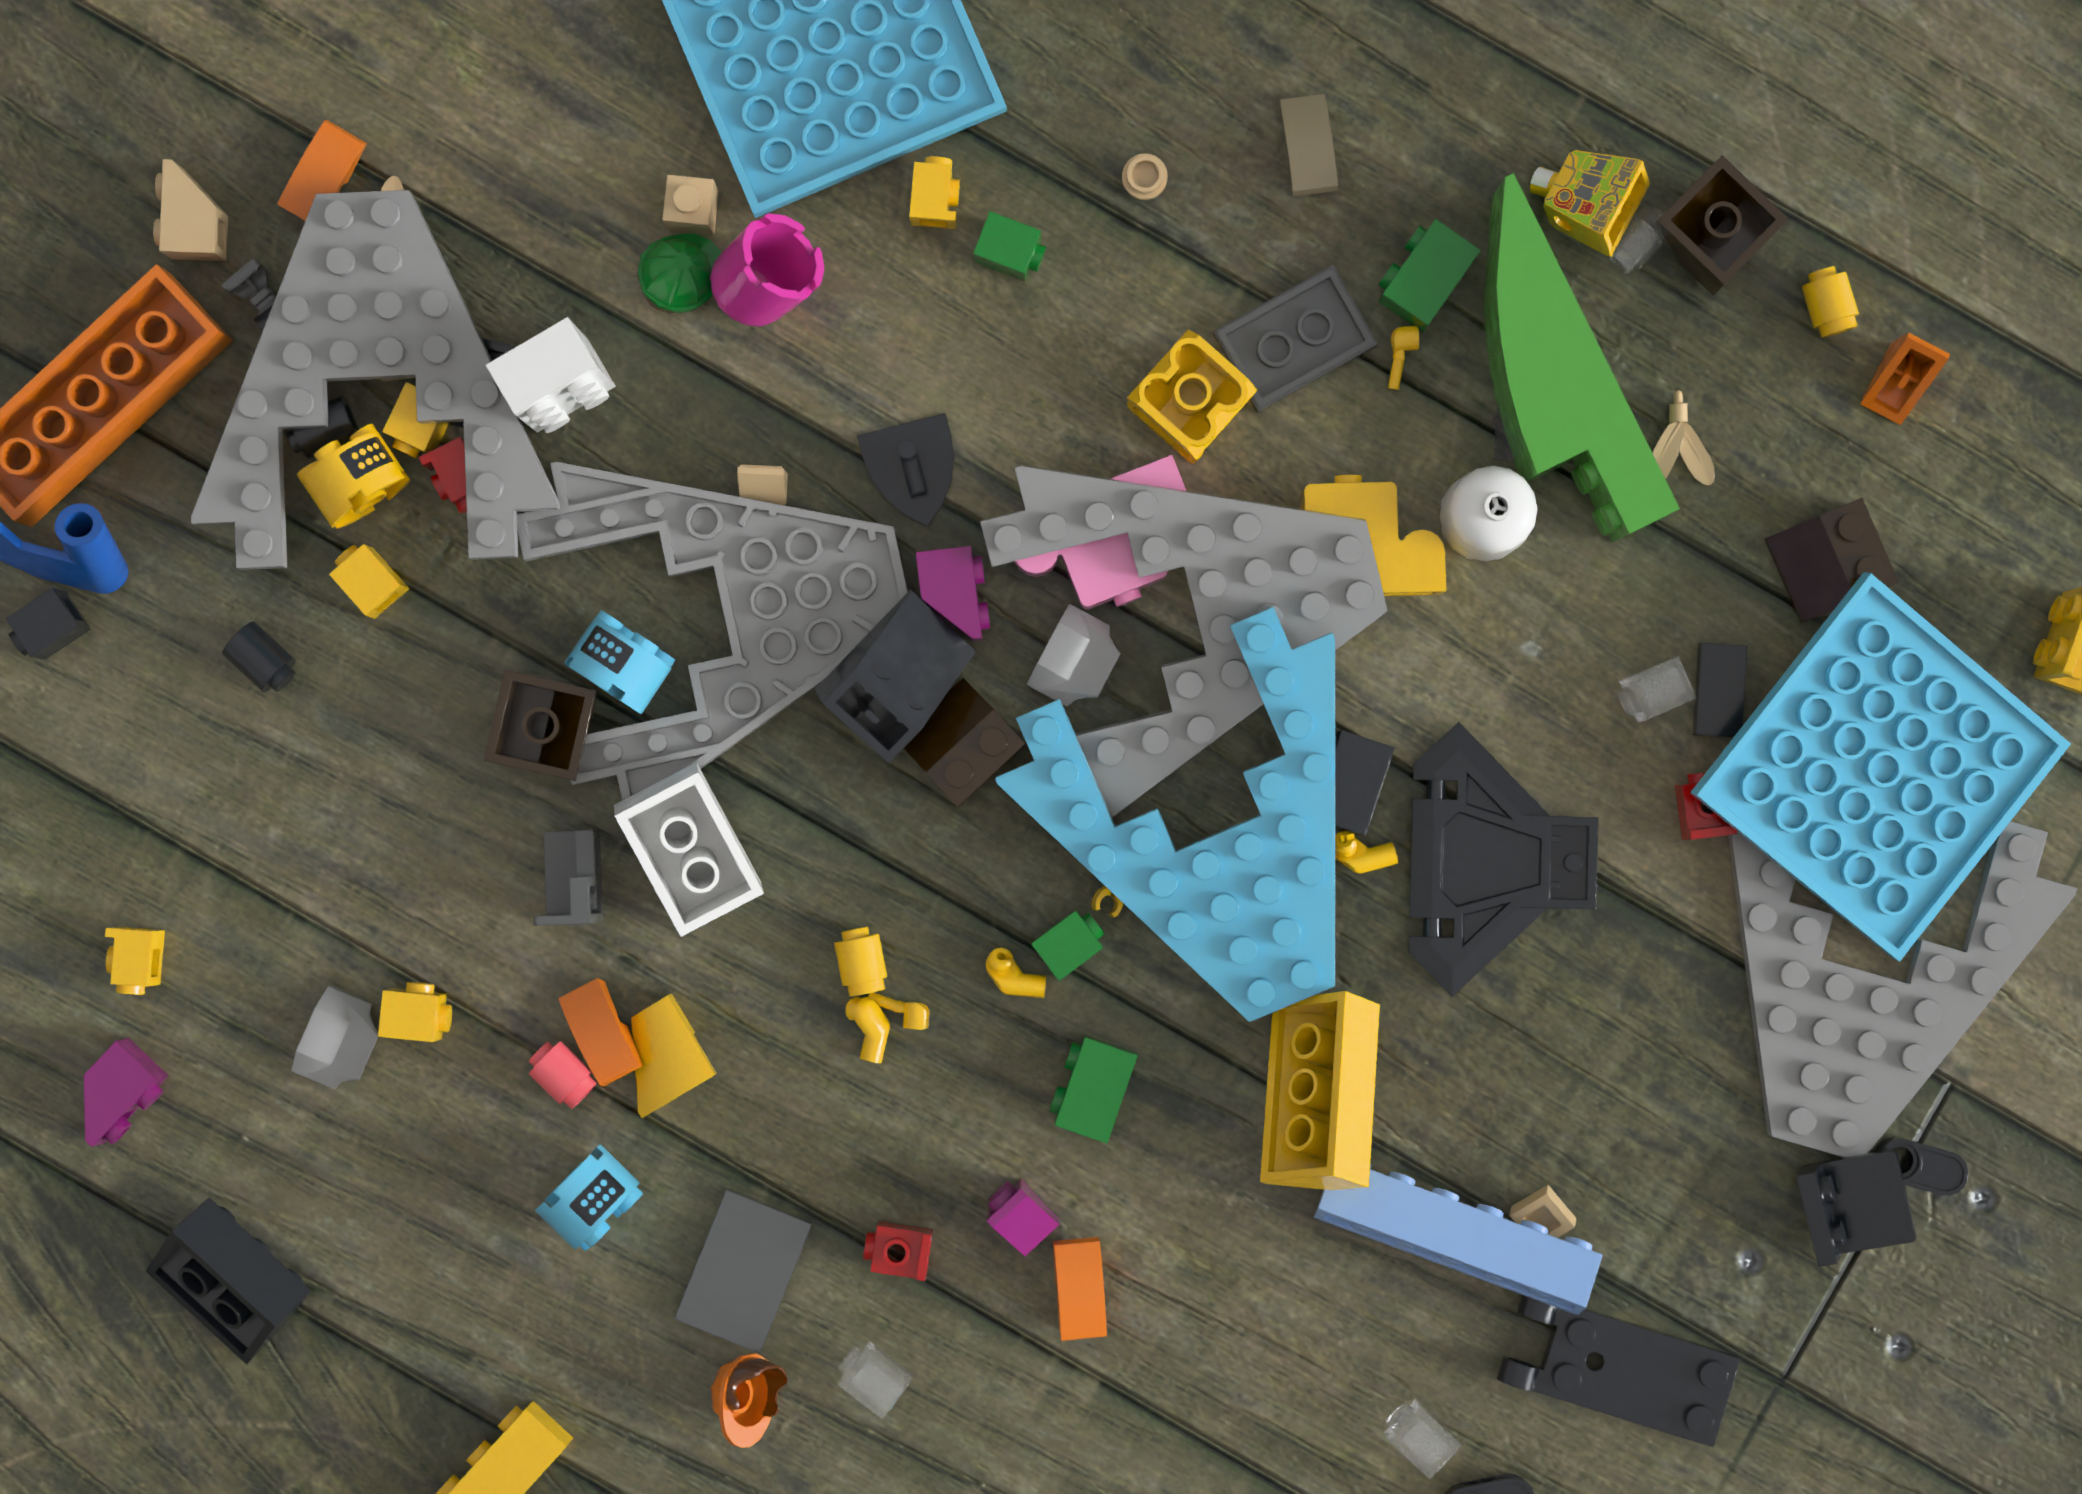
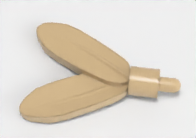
[1652,390,1715,486]

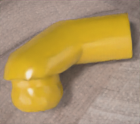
[1335,830,1398,874]
[985,947,1046,998]
[845,996,890,1064]

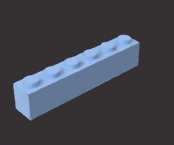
[1314,1164,1603,1315]

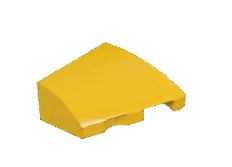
[631,994,717,1118]

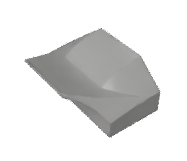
[1026,604,1121,707]
[291,985,378,1089]

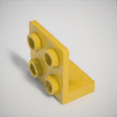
[2033,587,2082,695]

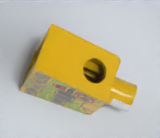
[1530,150,1650,257]

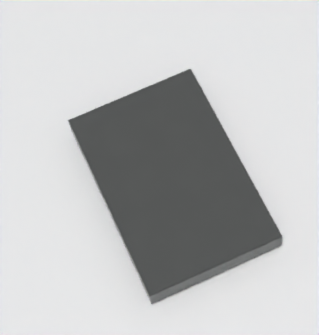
[1213,265,1378,413]
[674,1188,813,1354]

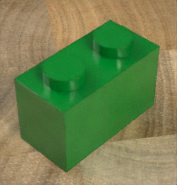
[1378,219,1481,333]
[1049,1034,1138,1144]

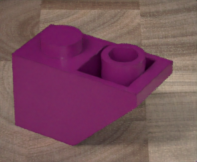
[916,546,990,642]
[83,1038,169,1147]
[986,1179,1059,1256]

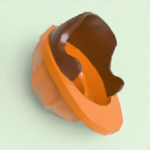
[710,1353,788,1448]

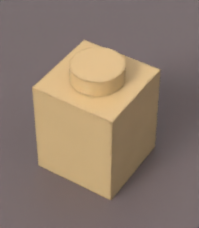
[662,175,719,236]

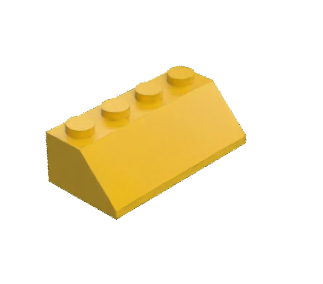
[1260,991,1380,1190]

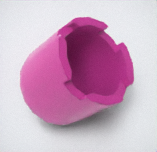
[710,213,825,327]

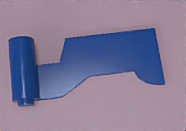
[0,503,129,594]

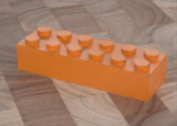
[0,264,234,527]

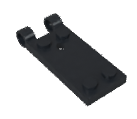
[1497,1295,1741,1448]

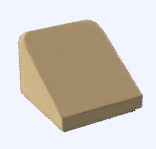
[737,465,788,506]

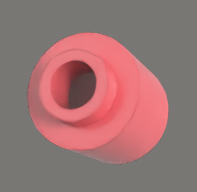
[528,1041,597,1110]

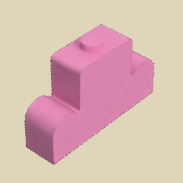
[1014,455,1186,610]

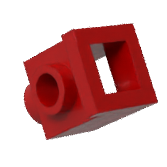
[419,437,467,514]
[1675,772,1737,840]
[863,1221,933,1281]

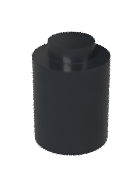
[285,396,359,459]
[222,621,296,693]

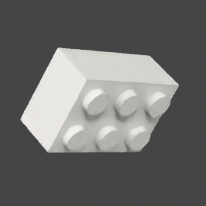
[486,317,616,433]
[614,762,764,937]

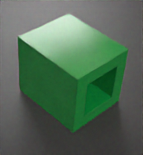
[973,211,1047,282]
[1031,910,1105,981]

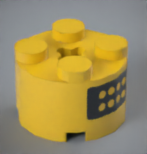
[297,424,410,529]

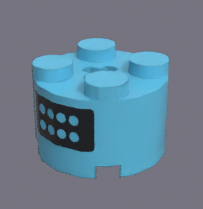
[563,610,675,714]
[535,1144,643,1251]

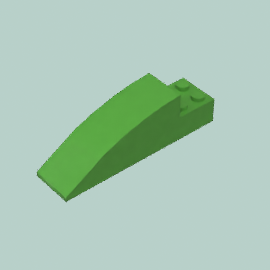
[1483,173,1680,543]

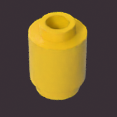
[1801,266,1859,338]
[834,926,888,996]

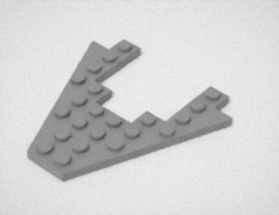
[191,190,560,570]
[517,462,908,800]
[980,465,1388,817]
[1728,821,2077,1158]

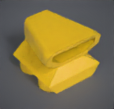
[1127,329,1257,464]

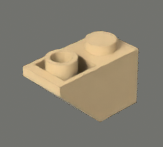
[153,159,228,261]

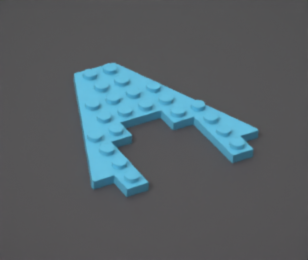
[995,606,1335,1022]

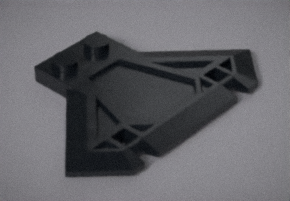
[1408,722,1598,997]

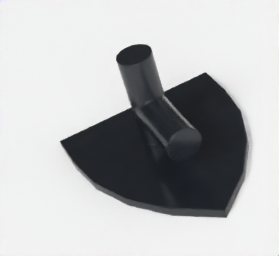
[857,413,954,527]

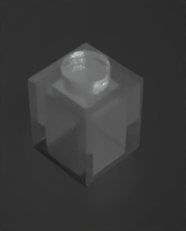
[1618,656,1697,722]
[838,1341,913,1419]
[1384,1399,1462,1480]

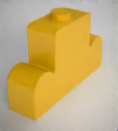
[1301,475,1446,596]

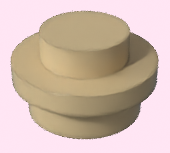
[1122,153,1168,200]

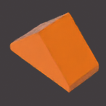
[1860,332,1950,425]

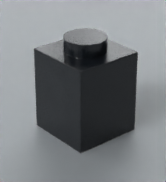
[5,588,91,660]

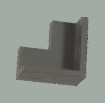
[534,830,603,926]

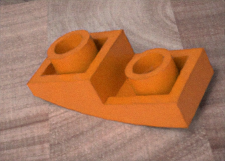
[277,120,367,221]
[558,978,643,1087]
[1053,1237,1107,1341]

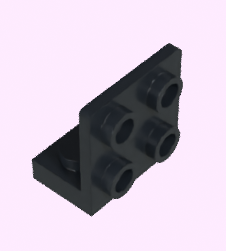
[1796,1150,1917,1267]

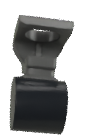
[221,258,276,331]

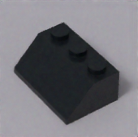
[146,1197,311,1365]

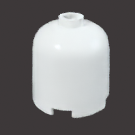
[1440,466,1538,561]

